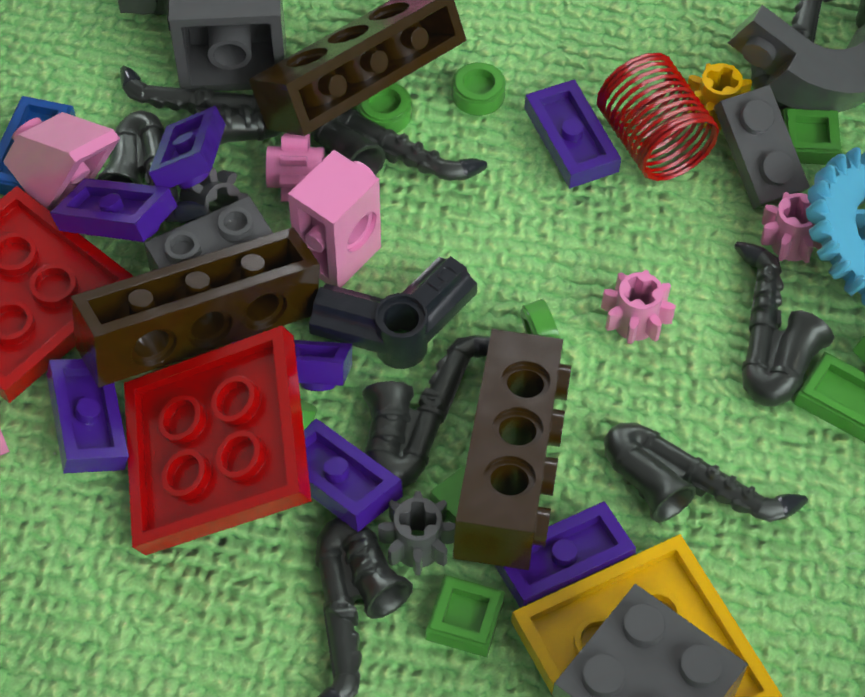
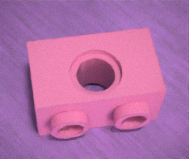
[288,150,381,288]

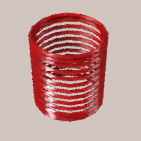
[597,53,719,181]

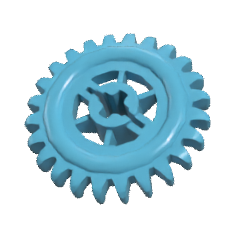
[806,147,865,306]

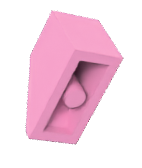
[3,112,120,211]

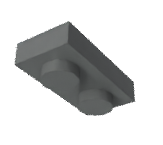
[714,85,810,209]

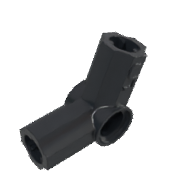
[309,256,477,369]

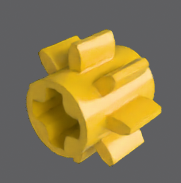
[686,63,752,129]

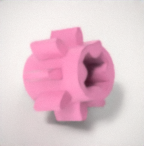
[266,133,325,202]
[761,192,822,263]
[601,270,676,344]

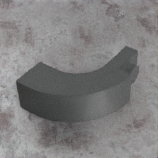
[728,5,865,112]

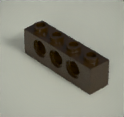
[249,0,467,136]
[71,227,320,388]
[453,329,572,570]

